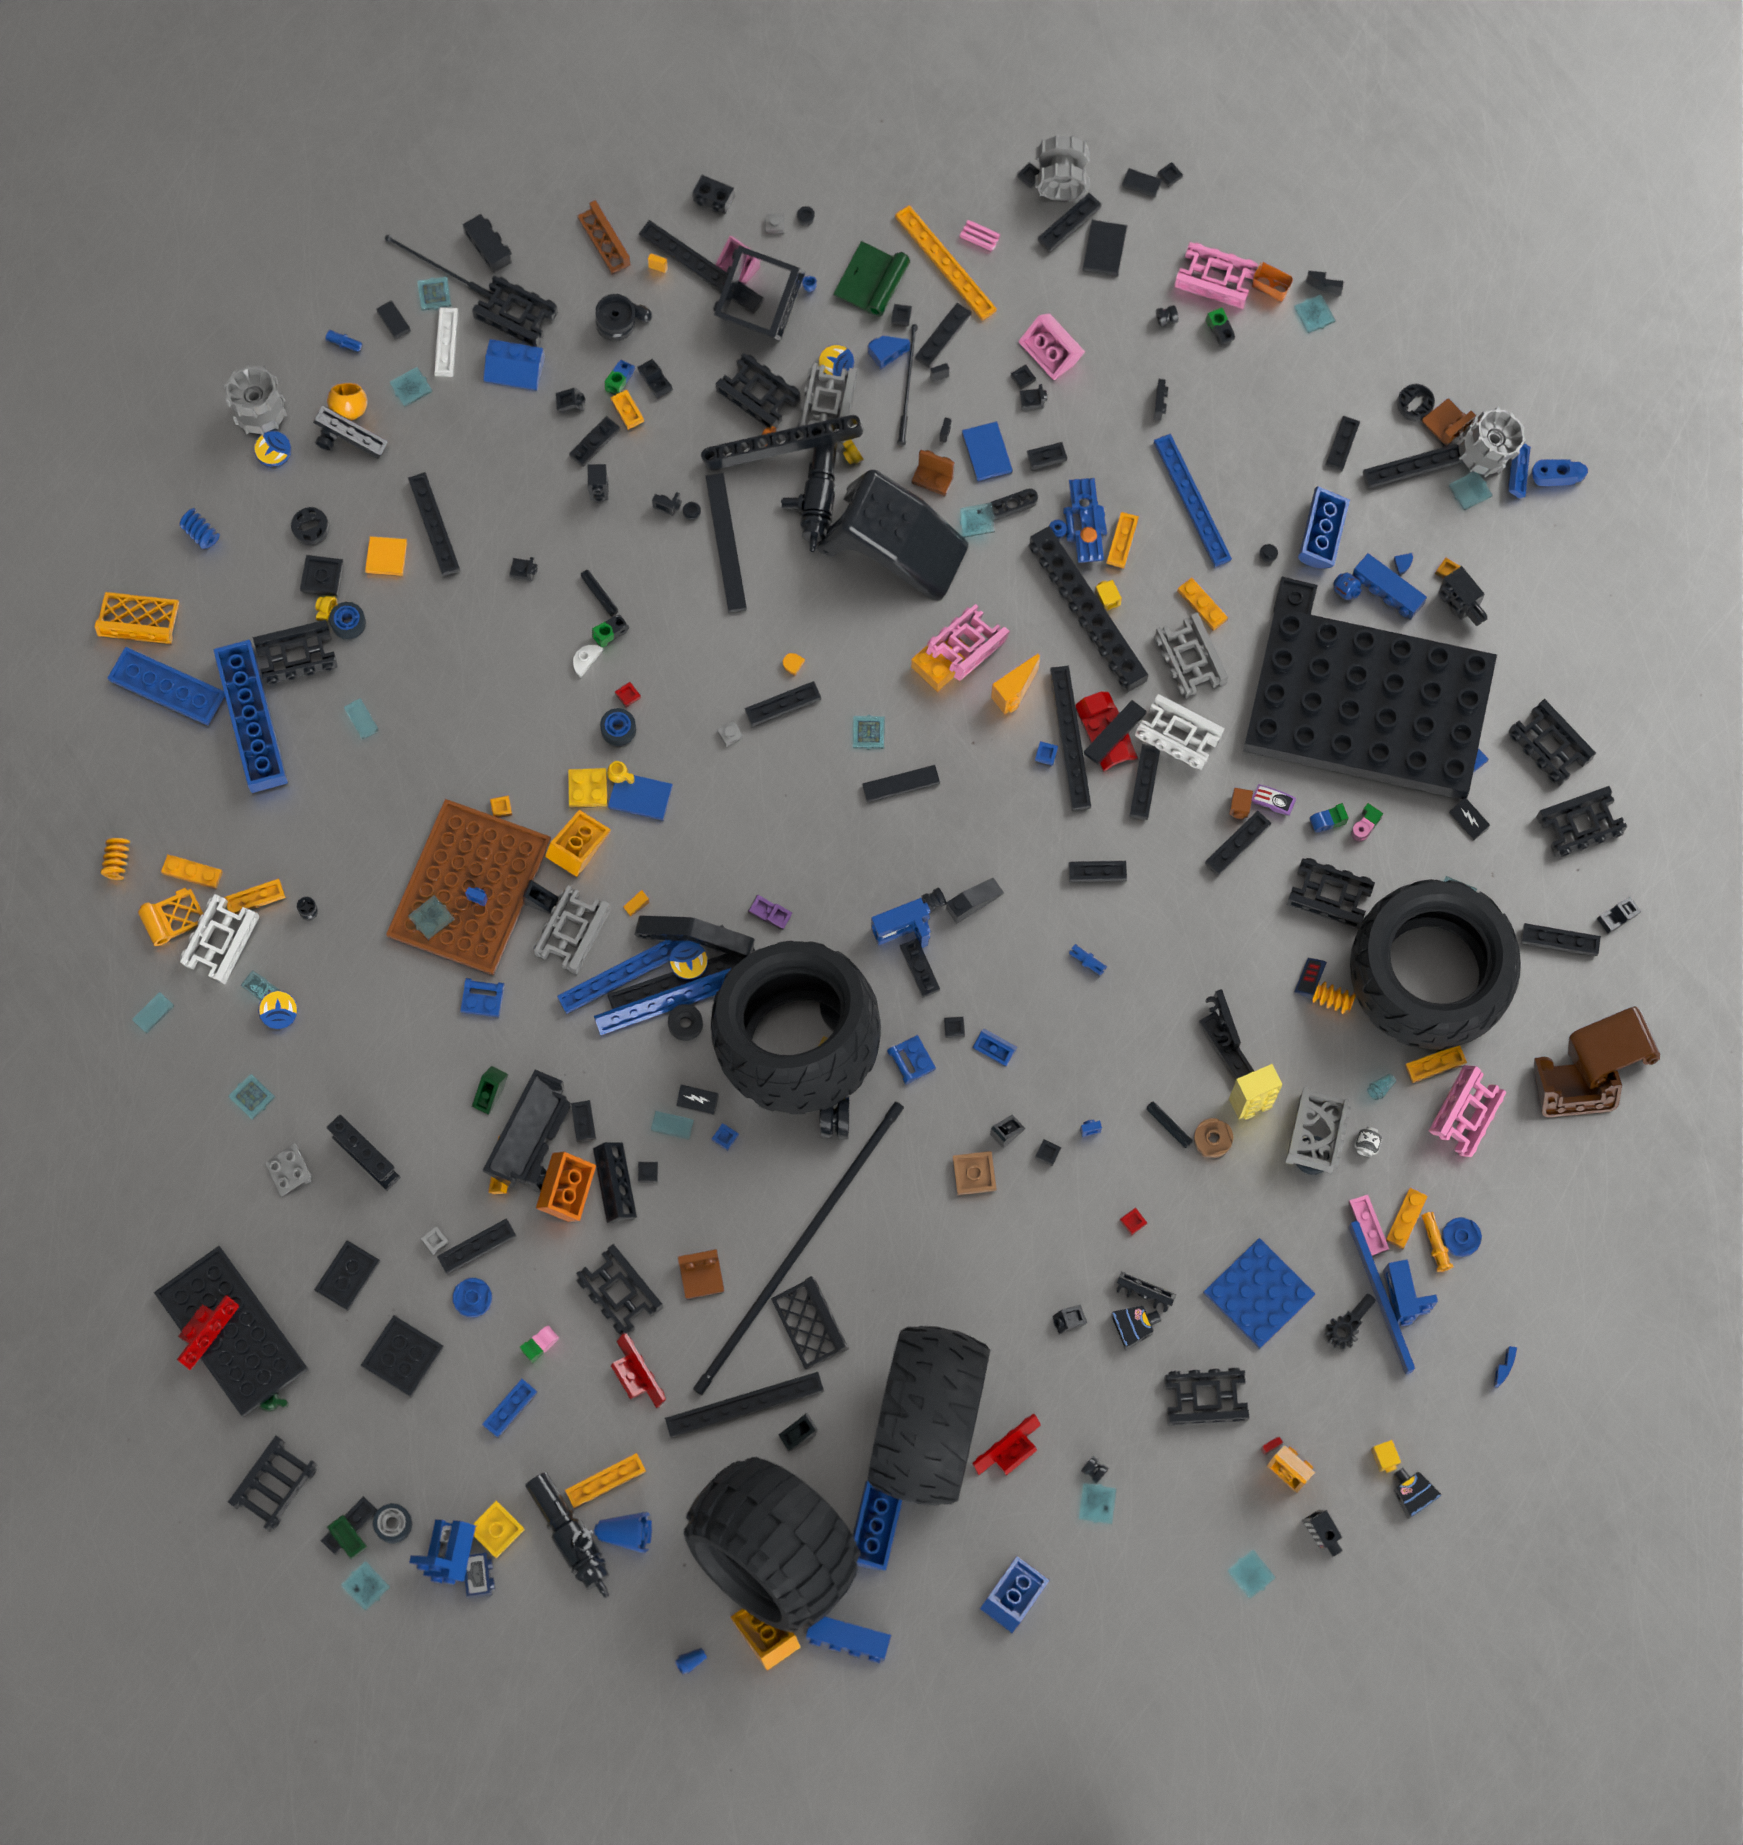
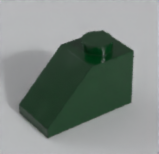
[471,1066,508,1115]

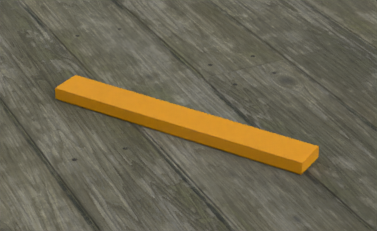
[895,205,997,321]

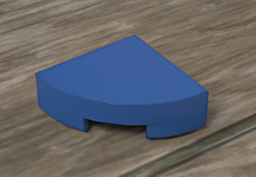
[1394,553,1413,575]

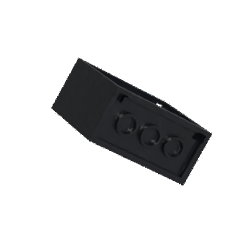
[713,245,806,341]

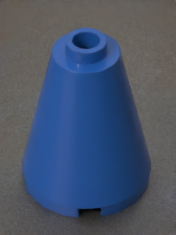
[594,1512,652,1553]

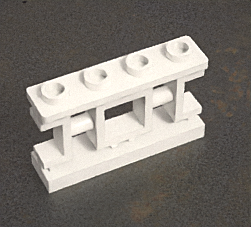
[1135,694,1225,770]
[180,894,260,984]

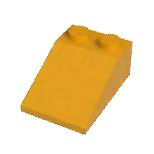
[911,637,970,692]
[991,653,1040,715]
[545,810,611,877]
[1267,1445,1315,1493]
[730,1608,800,1671]

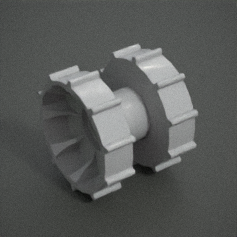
[1035,135,1090,201]
[224,364,287,435]
[1457,407,1527,477]

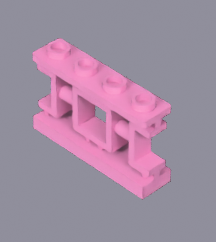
[1175,242,1258,309]
[926,604,1010,681]
[1429,1065,1506,1157]

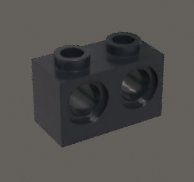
[693,175,735,214]
[588,464,609,502]

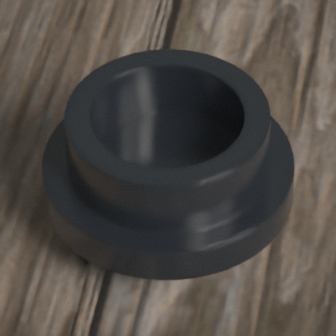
[682,501,701,520]
[1259,544,1278,562]

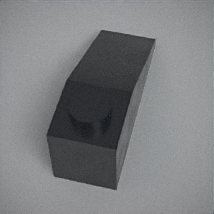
[946,878,1004,924]

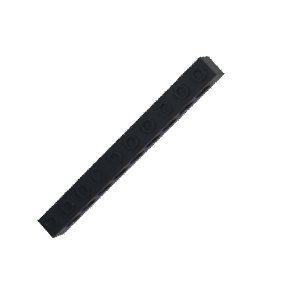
[1029,526,1149,692]

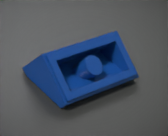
[973,1029,1017,1066]

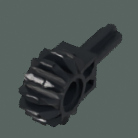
[1324,1294,1376,1350]

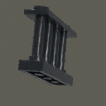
[228,1435,317,1532]

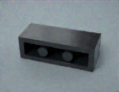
[463,214,512,273]

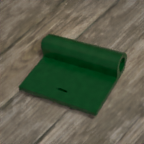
[833,241,910,317]

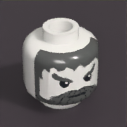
[1354,1127,1382,1157]

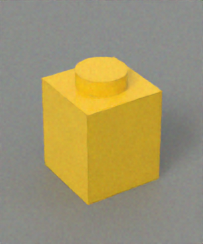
[1095,580,1122,611]
[1371,1440,1401,1473]

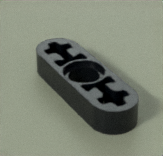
[987,489,1038,520]

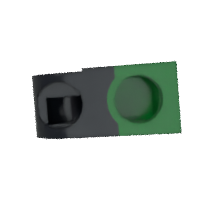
[1205,307,1235,345]
[592,615,630,648]

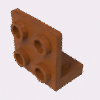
[1422,398,1476,446]
[911,450,955,496]
[678,1249,724,1299]

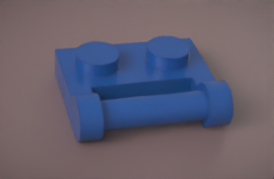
[460,978,505,1018]
[887,1035,936,1084]

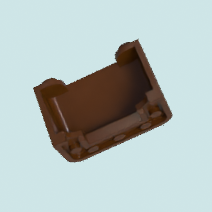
[1568,1006,1660,1089]
[1534,1057,1622,1117]

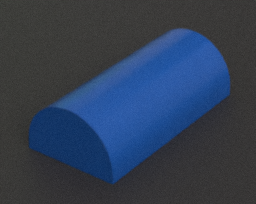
[1298,486,1350,569]
[853,1481,902,1571]

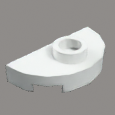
[573,645,603,678]

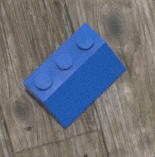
[484,339,545,390]

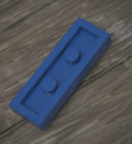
[1509,443,1531,498]
[482,1379,538,1438]

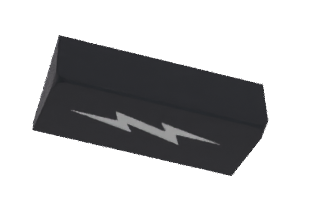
[1449,797,1490,840]
[676,1085,719,1115]

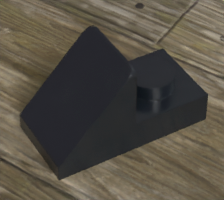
[778,1413,818,1451]

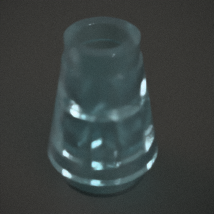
[1367,1073,1396,1100]

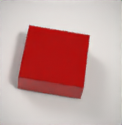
[615,682,641,708]
[1120,1207,1147,1236]
[1261,1437,1283,1456]

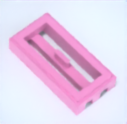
[960,220,1000,251]

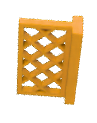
[95,592,180,644]

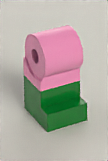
[1351,803,1384,842]
[520,1325,559,1363]

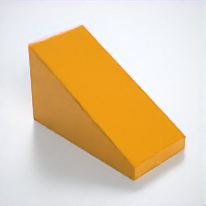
[623,890,650,916]

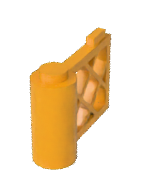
[138,887,204,946]

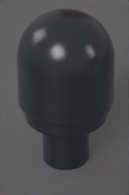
[633,302,653,322]

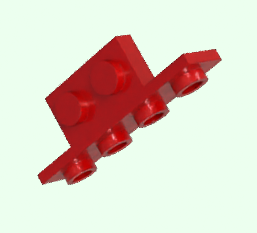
[176,1295,239,1370]
[611,1333,666,1409]
[972,1414,1041,1475]

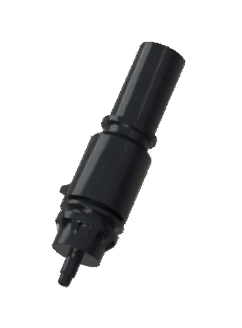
[781,433,838,552]
[525,1472,610,1598]

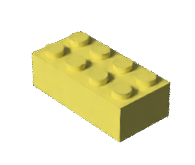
[1229,1064,1282,1120]

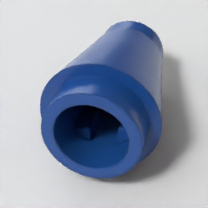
[675,1648,707,1674]

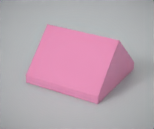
[716,236,760,285]

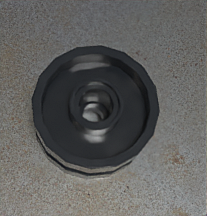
[595,294,635,341]
[819,1096,850,1139]

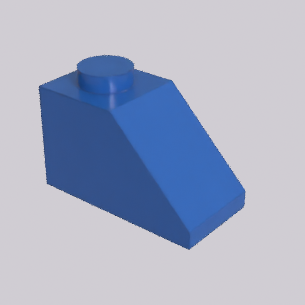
[868,336,910,369]

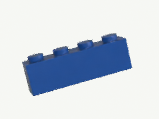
[1352,553,1427,620]
[806,1617,891,1663]

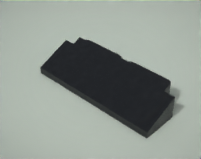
[483,1069,571,1188]

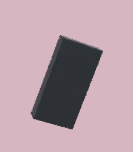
[1122,168,1162,197]
[376,300,411,339]

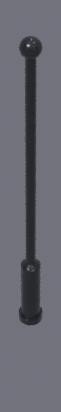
[385,235,494,299]
[897,324,918,446]

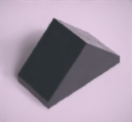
[522,880,559,914]
[990,1114,1026,1149]

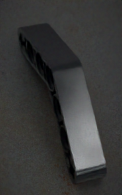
[634,915,755,959]

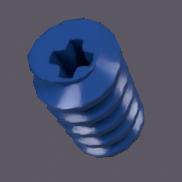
[180,508,220,549]

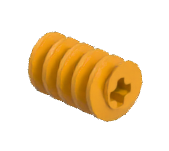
[100,838,130,880]
[1312,981,1356,1014]

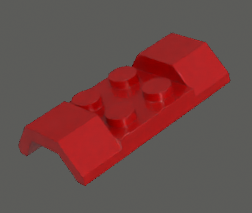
[1075,691,1138,772]

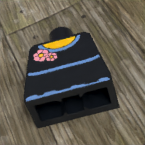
[1111,1306,1161,1350]
[1393,1467,1442,1519]

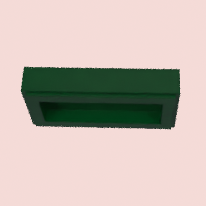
[327,1515,367,1560]

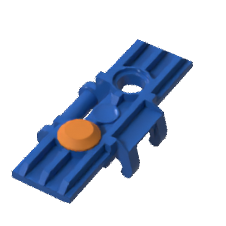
[1063,478,1107,563]

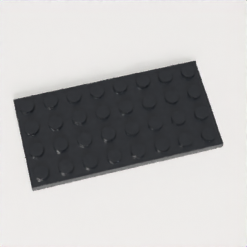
[153,1246,309,1417]

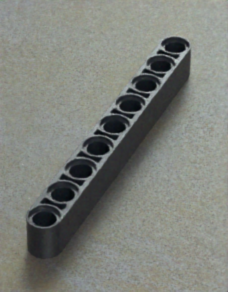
[701,415,864,470]

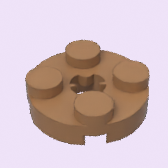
[1194,1118,1233,1158]

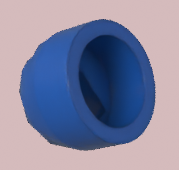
[802,276,817,292]

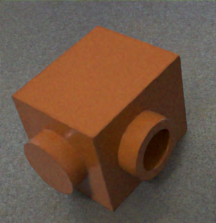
[1229,787,1253,819]

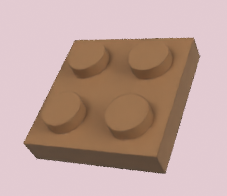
[952,1151,997,1195]

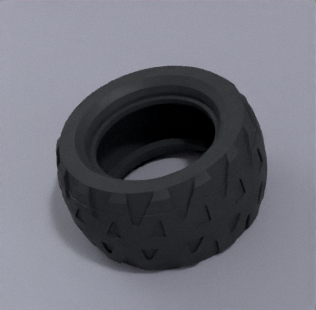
[1350,879,1521,1050]
[711,940,881,1115]
[868,1326,991,1505]

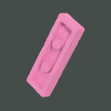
[1349,1194,1389,1256]

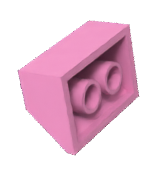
[1018,314,1085,380]

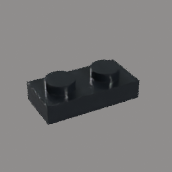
[1154,379,1169,421]
[1027,442,1067,470]
[571,1100,596,1142]

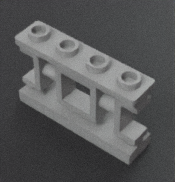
[797,363,857,443]
[1154,613,1228,699]
[533,885,611,975]

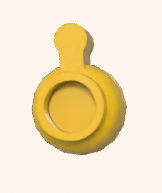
[842,439,864,465]
[315,596,337,621]
[607,761,635,784]

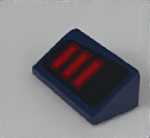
[1294,958,1327,999]

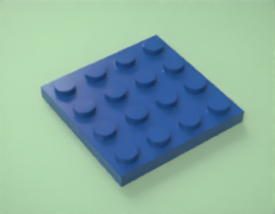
[1203,1238,1316,1349]

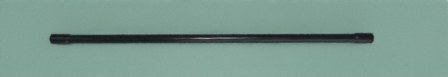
[693,1101,904,1396]

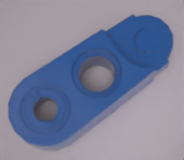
[1531,459,1588,487]

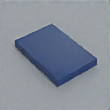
[962,421,1013,481]
[608,775,673,821]

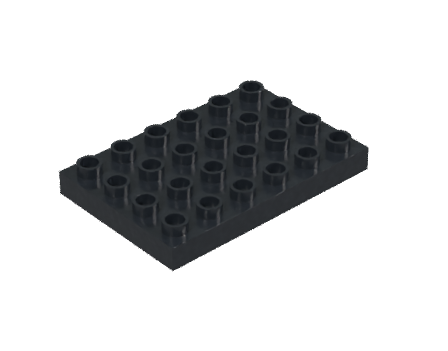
[1243,607,1497,799]

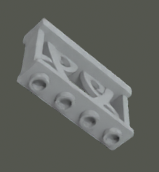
[1285,1087,1351,1174]

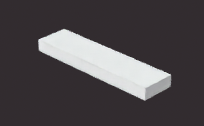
[434,308,458,377]

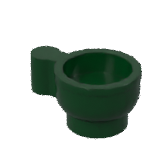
[260,1393,289,1412]

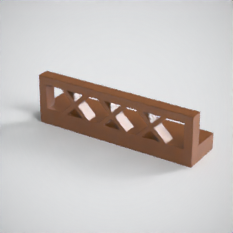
[577,200,631,274]

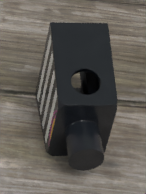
[1302,1510,1343,1557]

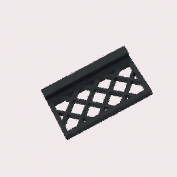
[771,1276,849,1370]

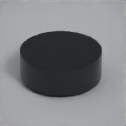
[797,206,815,225]

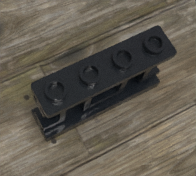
[472,275,558,347]
[716,352,801,429]
[253,620,338,685]
[1509,699,1596,786]
[1536,786,1628,857]
[1287,858,1375,929]
[327,1114,401,1191]
[576,1243,663,1335]
[1164,1367,1250,1426]

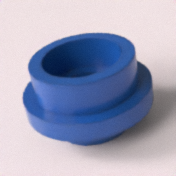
[1049,520,1067,538]

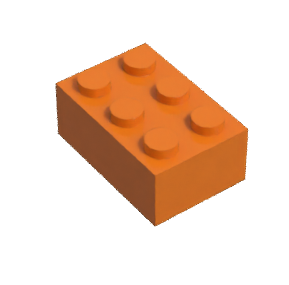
[536,1152,596,1222]

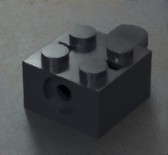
[1438,566,1488,626]

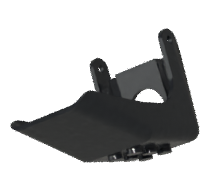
[817,469,969,601]

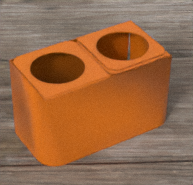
[1252,262,1293,302]

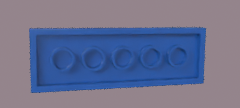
[107,647,225,726]

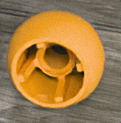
[327,383,367,421]

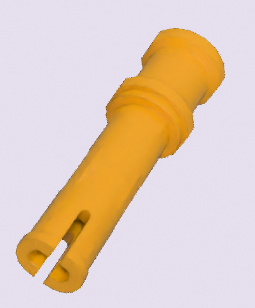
[1421,1212,1454,1272]

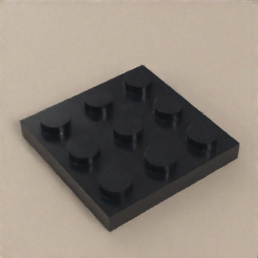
[361,1315,444,1397]

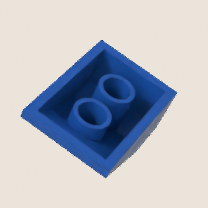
[979,1556,1050,1633]

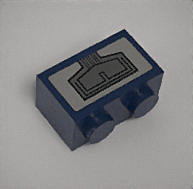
[464,1552,496,1599]

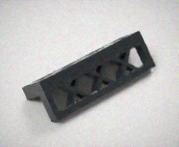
[593,1142,637,1223]

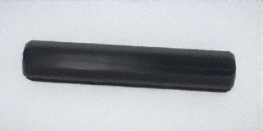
[581,569,619,616]
[1146,1101,1193,1148]

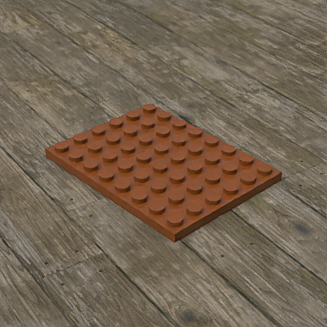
[386,799,551,976]

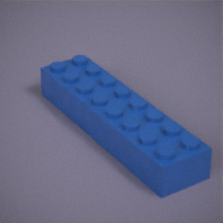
[213,640,288,793]

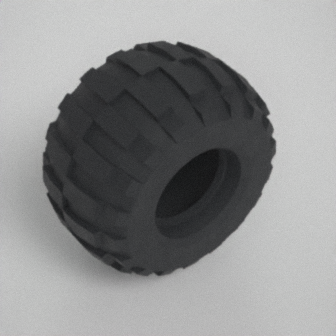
[683,1457,860,1632]

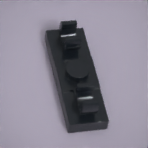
[569,416,620,467]
[900,938,940,998]
[1205,989,1241,1050]
[1117,1271,1176,1312]

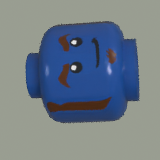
[1333,573,1361,600]

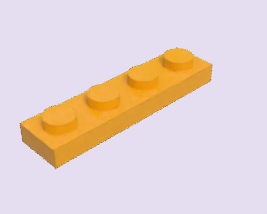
[565,1453,646,1509]

